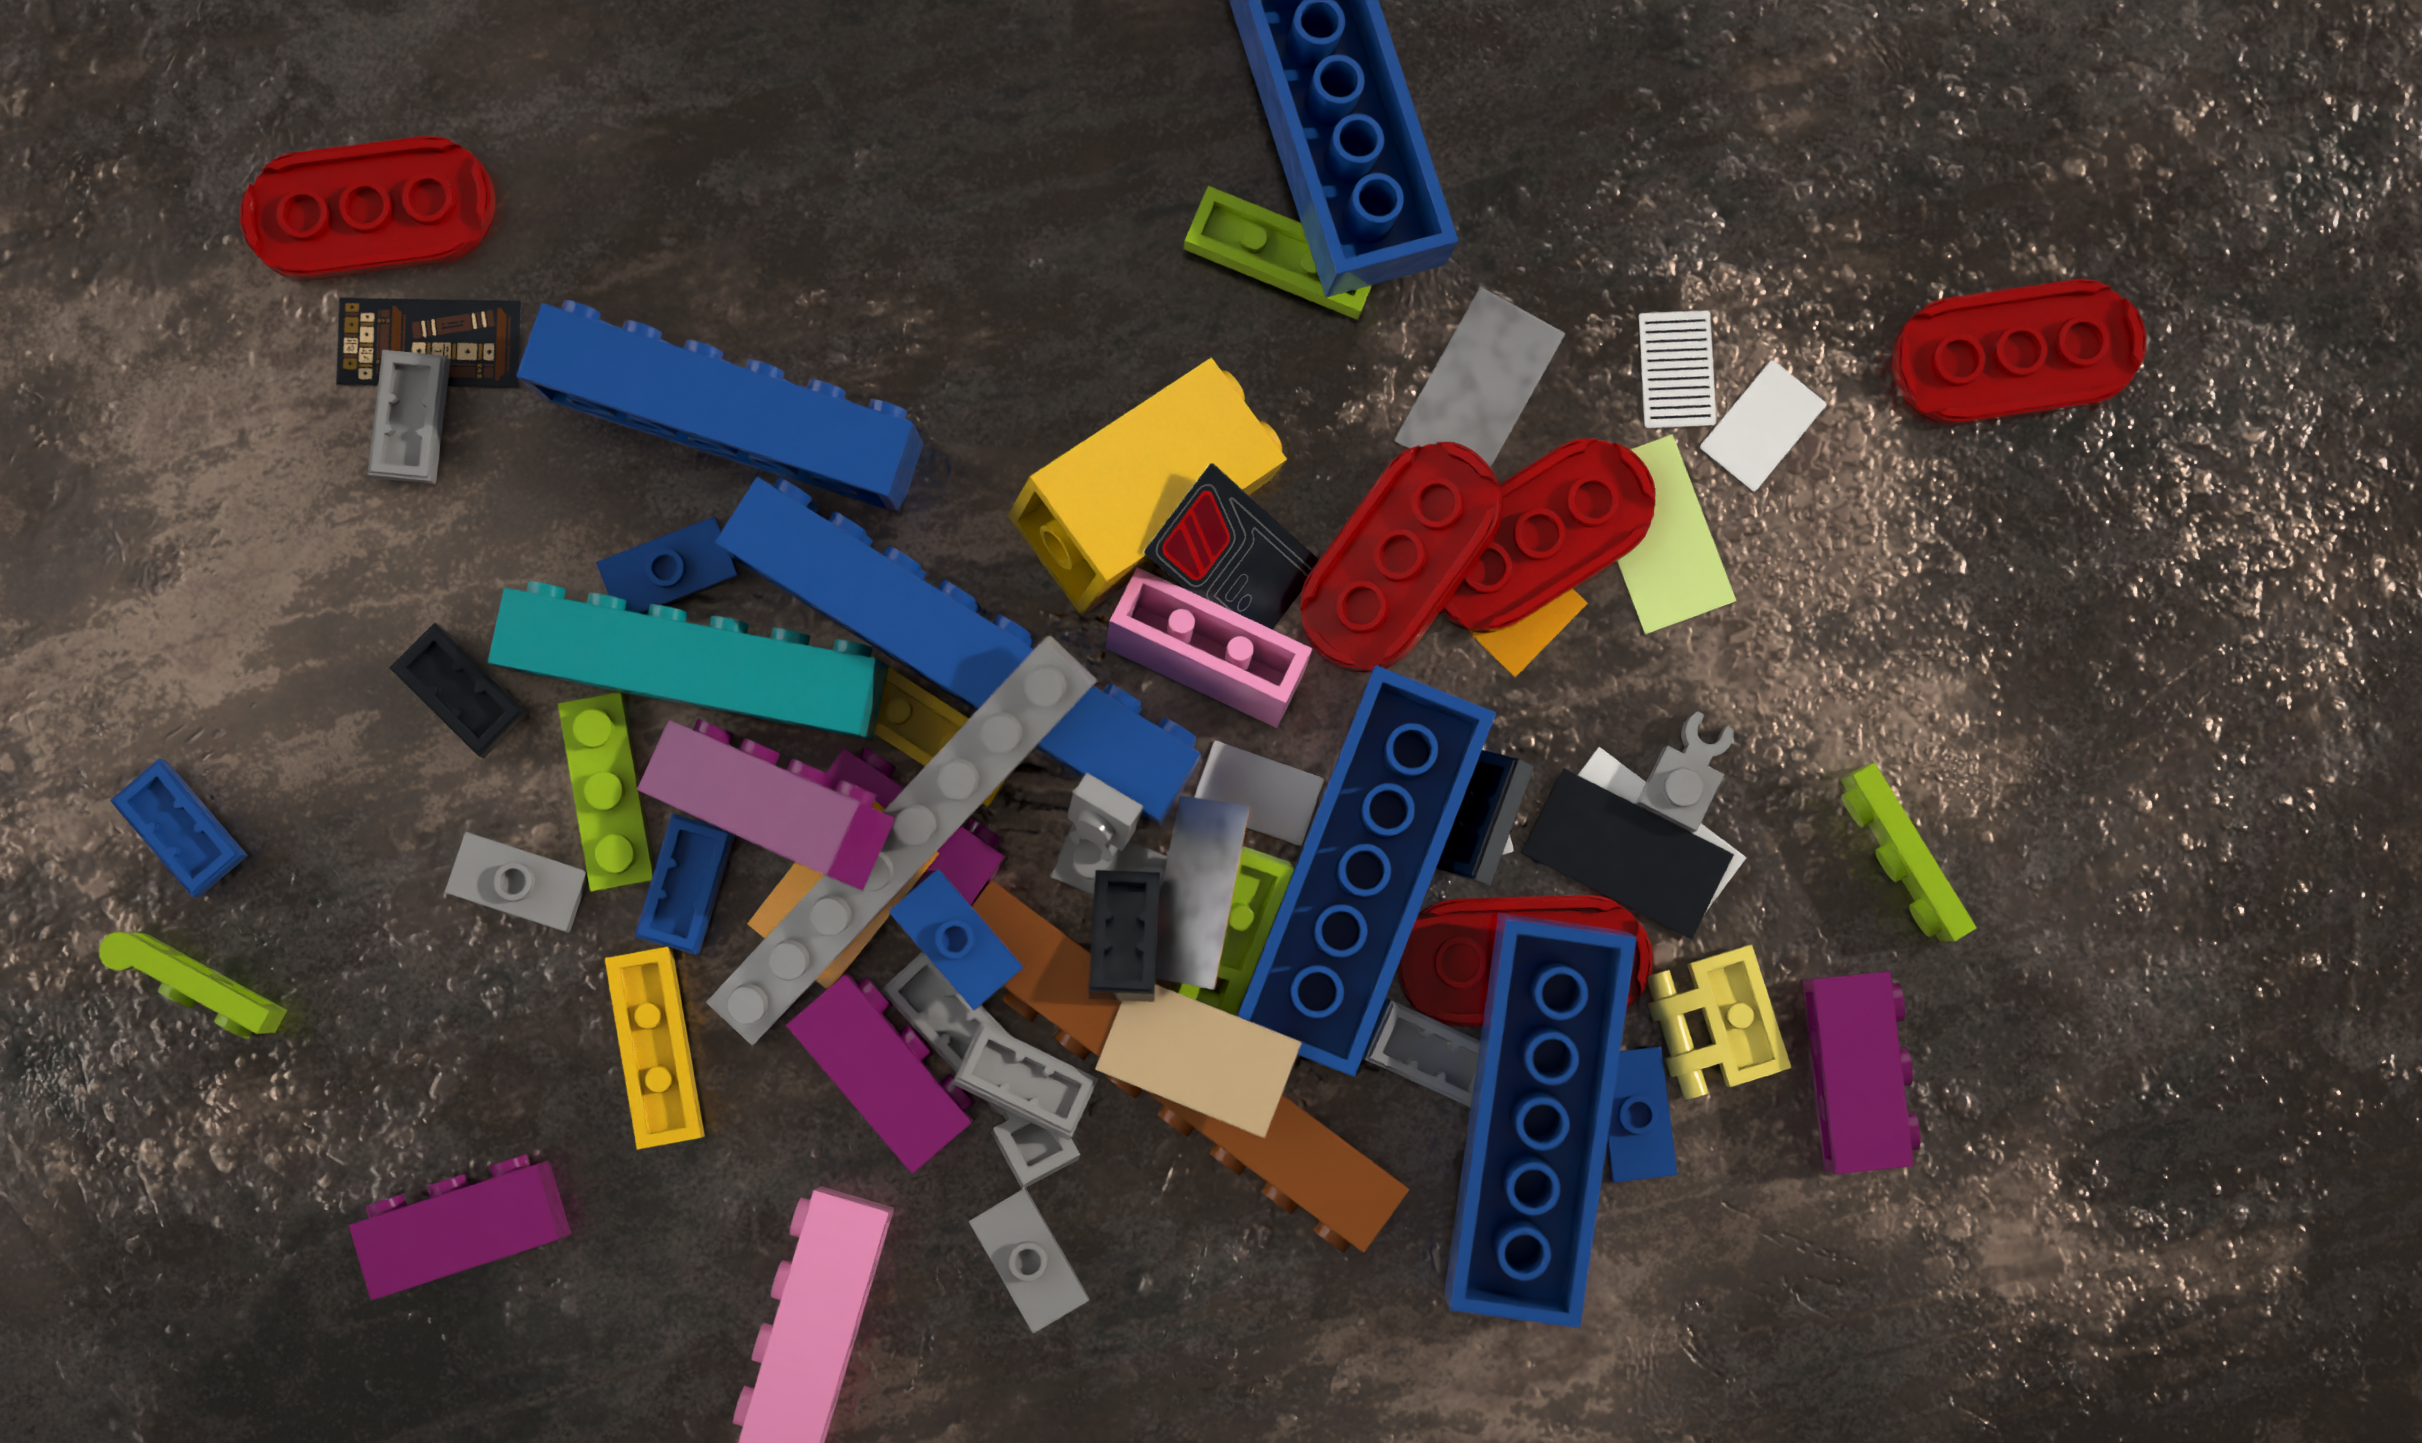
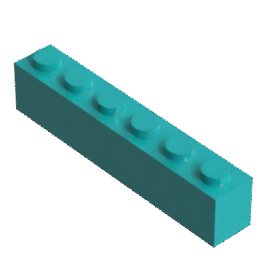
[488,581,889,741]

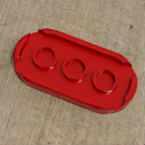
[239,136,496,280]
[1892,279,2147,425]
[1440,438,1656,633]
[1300,442,1503,673]
[1396,895,1653,1027]

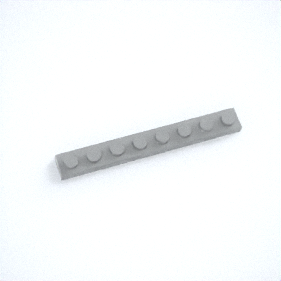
[706,635,1098,1046]

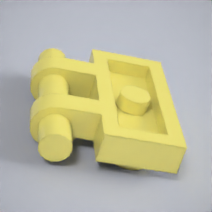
[1647,945,1792,1100]

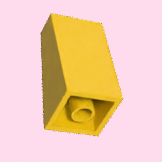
[1007,357,1287,617]

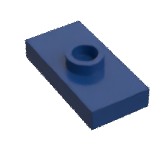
[596,516,740,614]
[110,758,248,898]
[634,813,735,955]
[888,869,1024,1010]
[1606,1046,1677,1183]

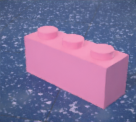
[1105,567,1313,729]

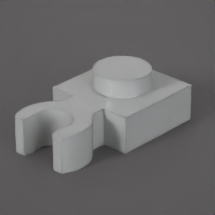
[1636,711,1734,833]
[1066,773,1143,862]
[982,1099,1080,1189]

